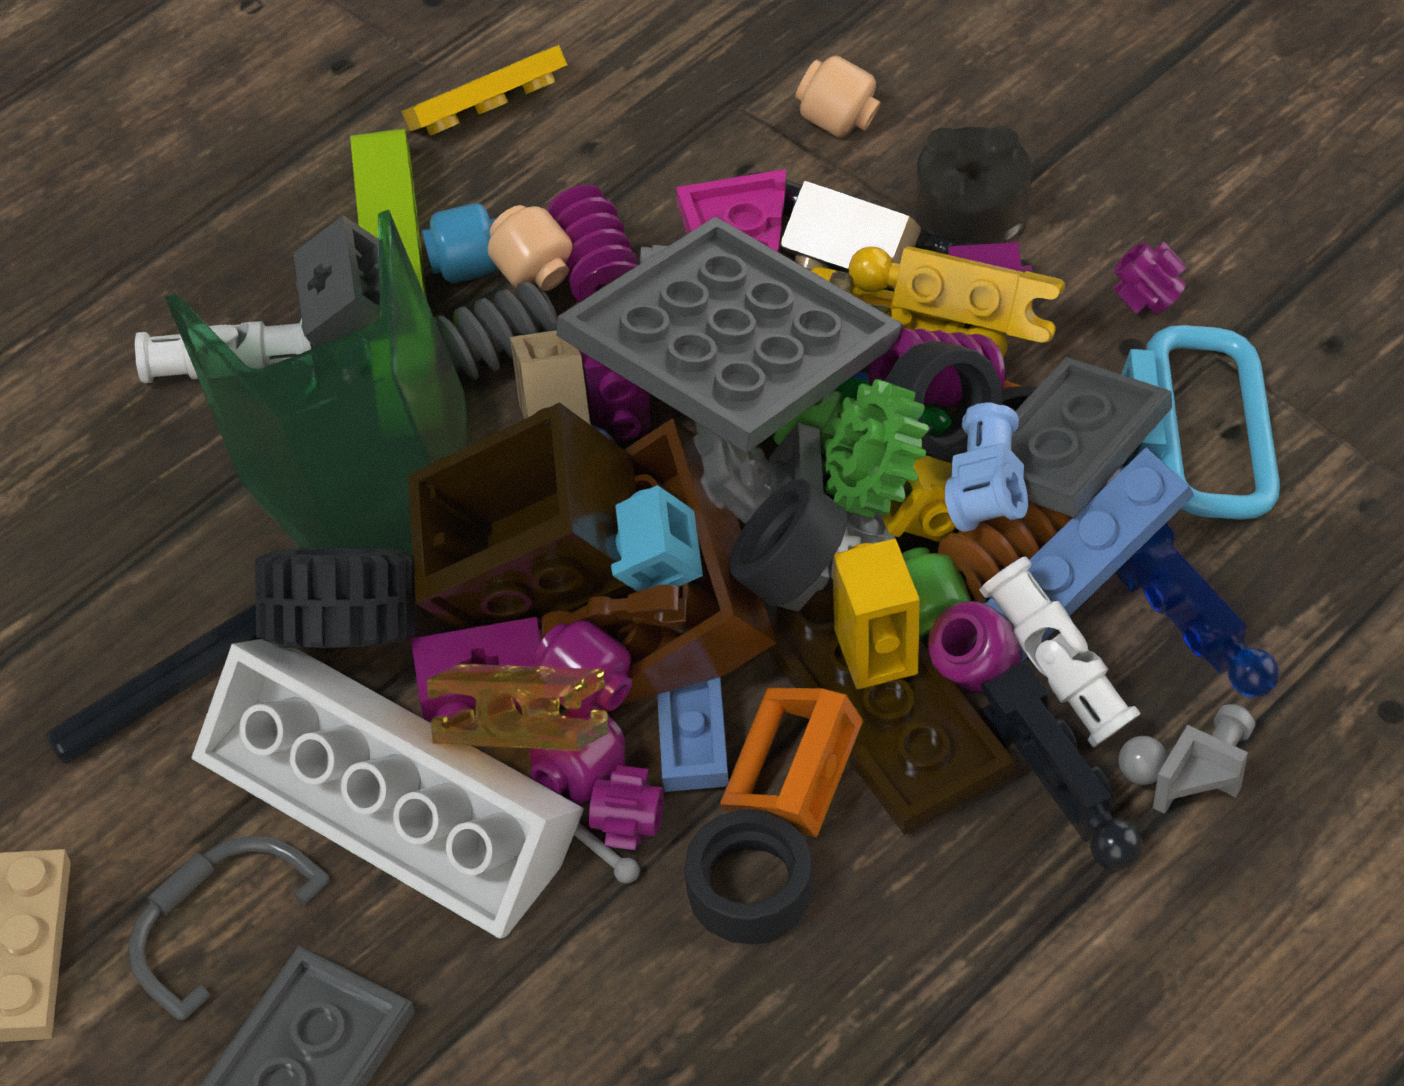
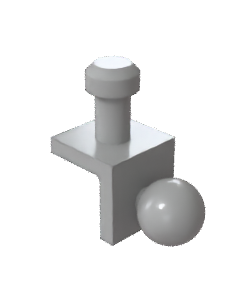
[1118,704,1255,814]

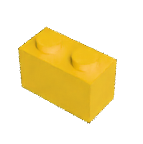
[833,538,920,690]

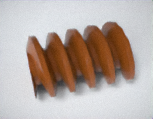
[938,501,1073,604]

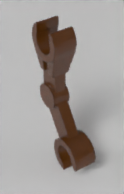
[541,585,687,641]

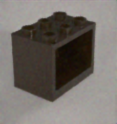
[408,402,637,630]

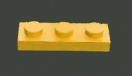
[402,45,567,135]

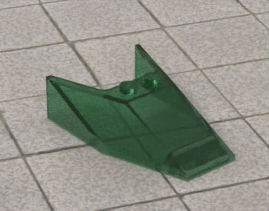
[165,209,468,556]

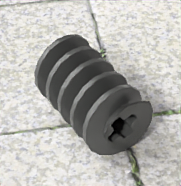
[431,281,558,387]

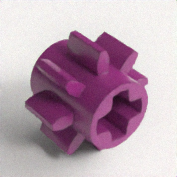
[1113,242,1186,314]
[589,765,664,851]

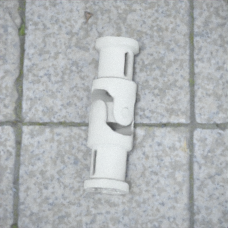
[135,318,317,383]
[979,556,1141,748]

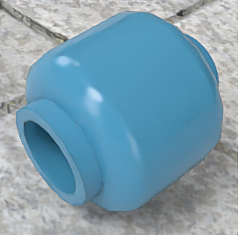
[422,203,498,284]

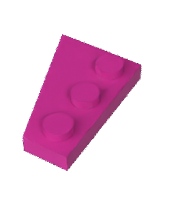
[676,169,786,253]

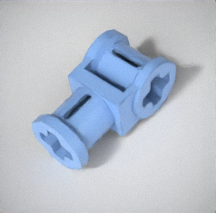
[945,403,1028,532]

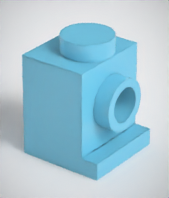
[611,485,703,592]

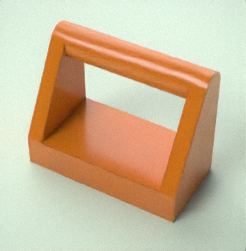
[719,688,863,839]

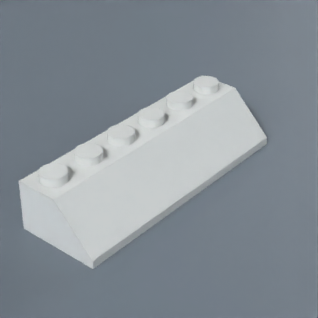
[191,639,584,939]

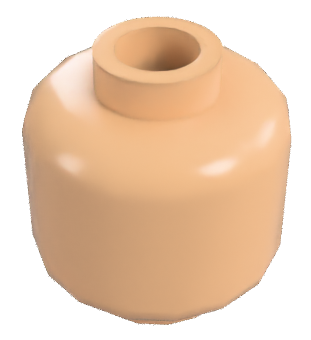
[795,55,881,138]
[487,205,573,291]

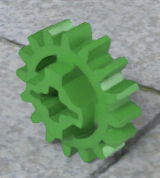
[822,379,928,519]

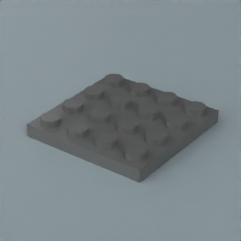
[556,216,902,453]

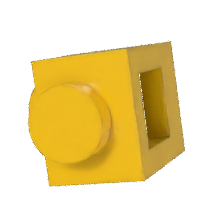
[880,455,957,542]

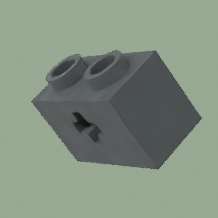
[293,215,396,363]

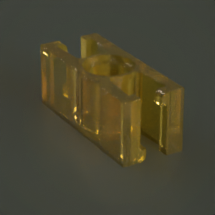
[427,664,609,751]

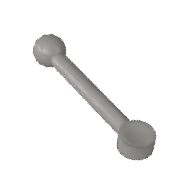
[574,823,640,884]

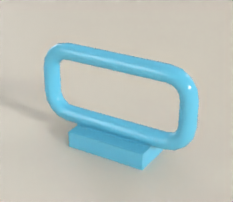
[1121,325,1280,520]

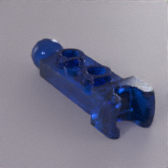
[1115,523,1280,698]

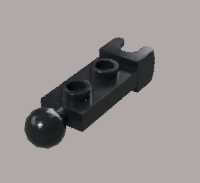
[979,662,1143,871]

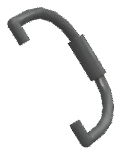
[128,835,330,1021]

